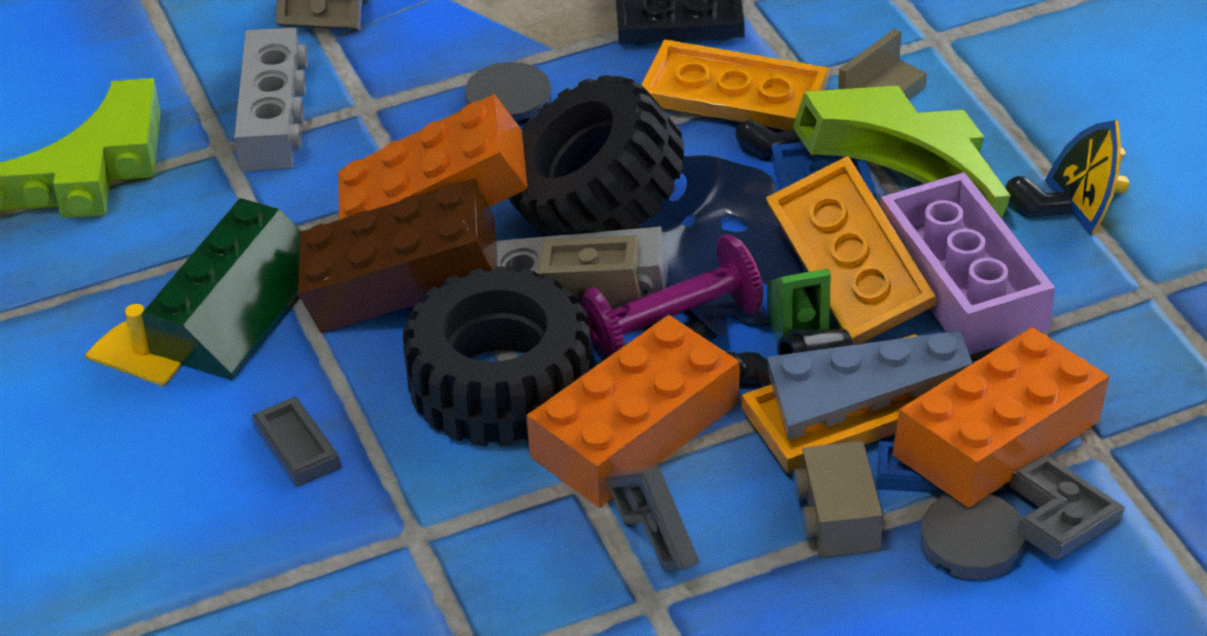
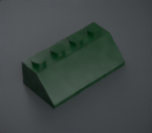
[142,198,301,380]

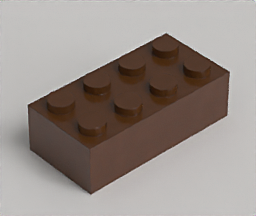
[298,179,497,333]

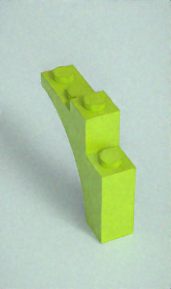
[0,78,161,218]
[793,85,1011,219]

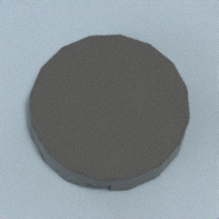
[465,62,551,124]
[921,495,1025,580]

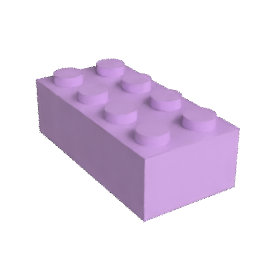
[880,172,1055,355]

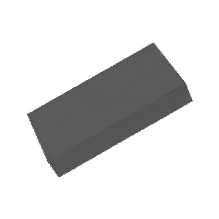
[252,396,341,487]

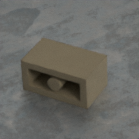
[794,441,883,558]

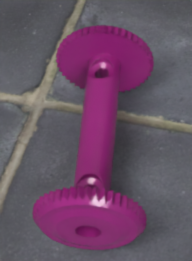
[581,234,764,361]

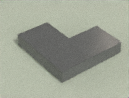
[1009,454,1125,561]
[606,465,700,571]

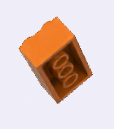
[338,94,528,220]
[527,315,740,508]
[892,327,1109,508]

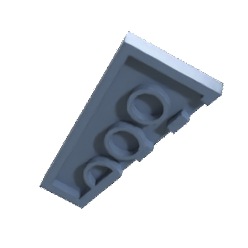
[767,330,973,440]

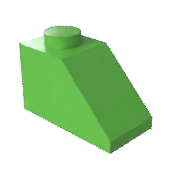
[767,269,831,342]

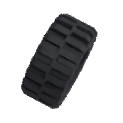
[509,75,684,237]
[402,266,592,447]

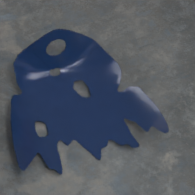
[641,155,804,337]

